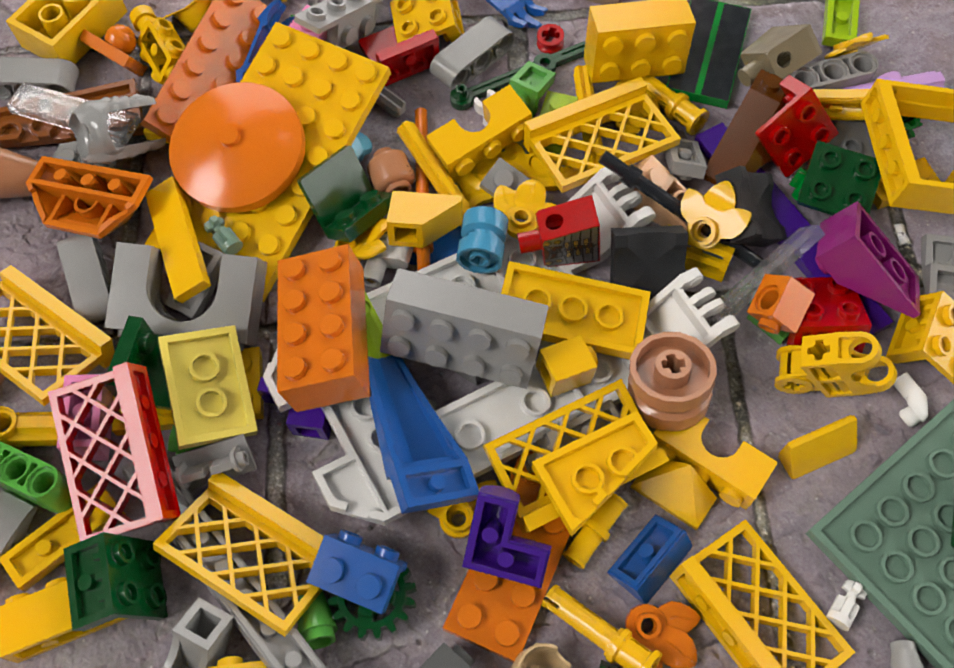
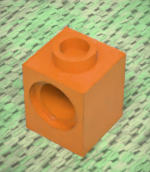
[747,274,815,334]

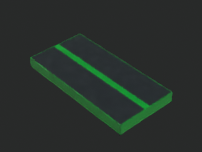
[667,0,752,109]

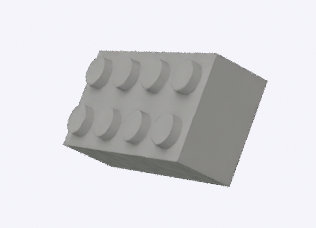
[380,268,548,389]

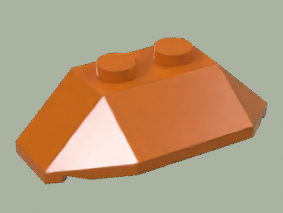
[26,156,153,239]

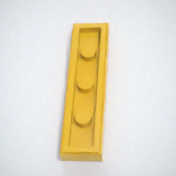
[145,176,211,303]

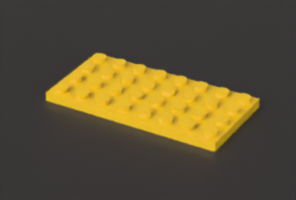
[145,22,391,302]

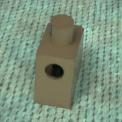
[737,24,823,87]

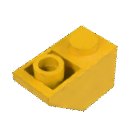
[386,191,462,248]

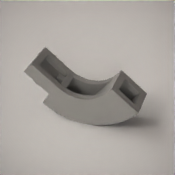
[162,597,234,668]

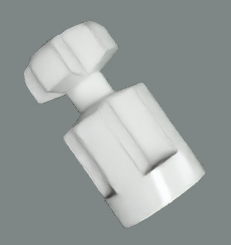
[826,579,867,631]

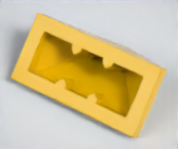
[630,460,717,530]

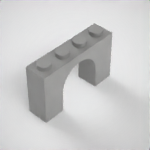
[104,242,267,351]

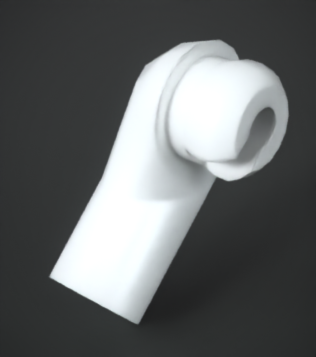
[893,372,928,427]

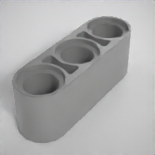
[429,16,515,90]
[790,51,879,89]
[0,57,80,101]
[57,234,111,324]

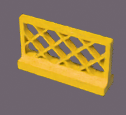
[523,76,681,193]
[0,265,115,406]
[483,379,670,534]
[153,472,324,637]
[669,519,856,668]

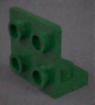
[797,141,881,216]
[297,145,392,243]
[104,315,171,410]
[63,532,168,631]

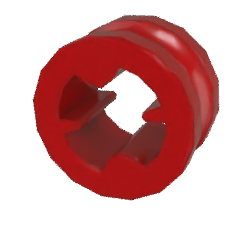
[537,24,564,54]

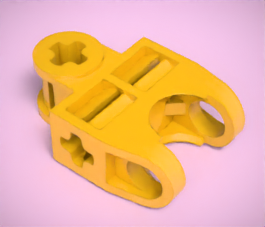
[774,331,897,398]

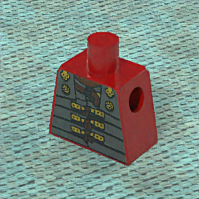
[517,195,600,267]

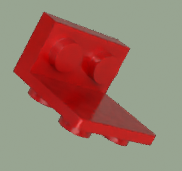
[359,25,440,87]
[755,75,839,177]
[786,277,872,356]

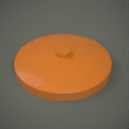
[169,82,306,213]

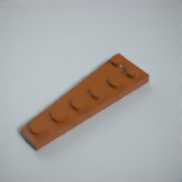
[0,78,145,148]

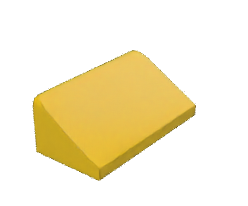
[778,415,857,479]

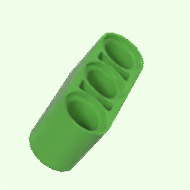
[0,441,72,513]

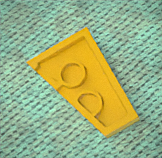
[531,411,658,537]

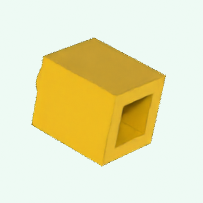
[536,335,598,397]

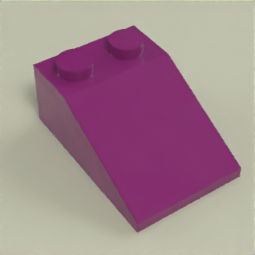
[815,201,920,318]

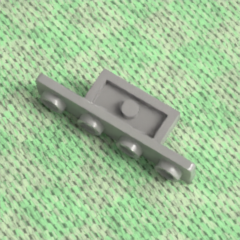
[294,0,384,49]

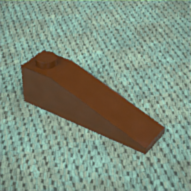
[704,69,786,185]

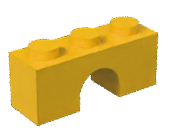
[426,84,532,179]
[653,417,778,510]

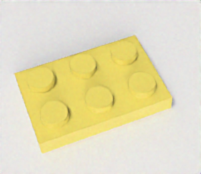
[158,325,258,450]

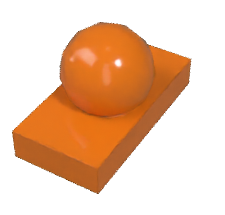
[79,24,148,77]

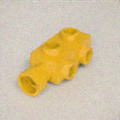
[129,5,185,85]

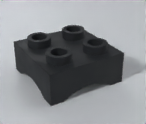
[715,165,787,247]
[610,225,688,301]

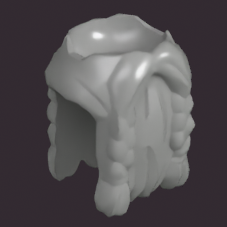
[68,94,166,165]

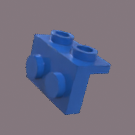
[306,529,408,614]

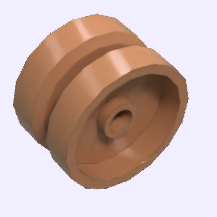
[627,332,717,431]

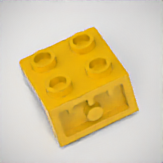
[390,0,465,43]
[886,291,954,384]

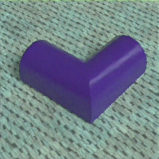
[462,485,552,588]

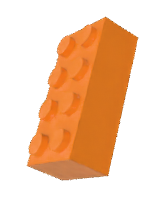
[277,244,370,412]

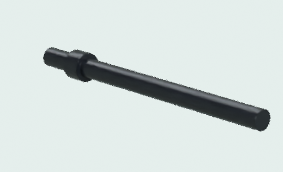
[598,150,777,276]

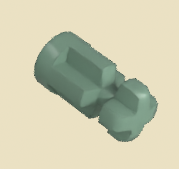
[204,215,243,255]

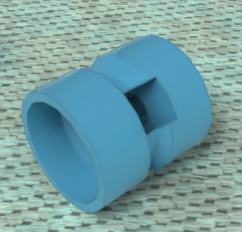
[456,206,509,274]

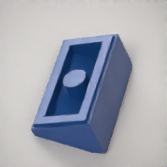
[607,514,692,604]

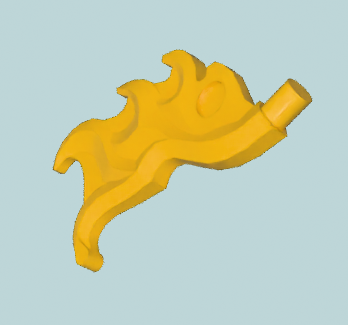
[453,142,583,208]

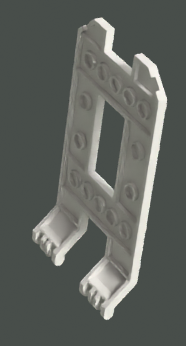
[263,167,740,526]

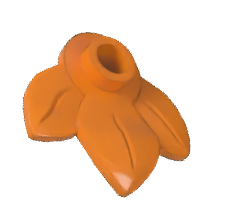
[625,601,701,668]

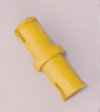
[562,493,628,569]

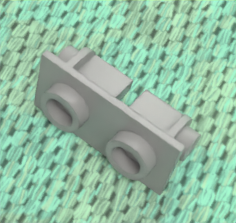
[171,434,257,490]

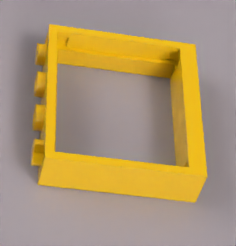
[860,79,954,214]

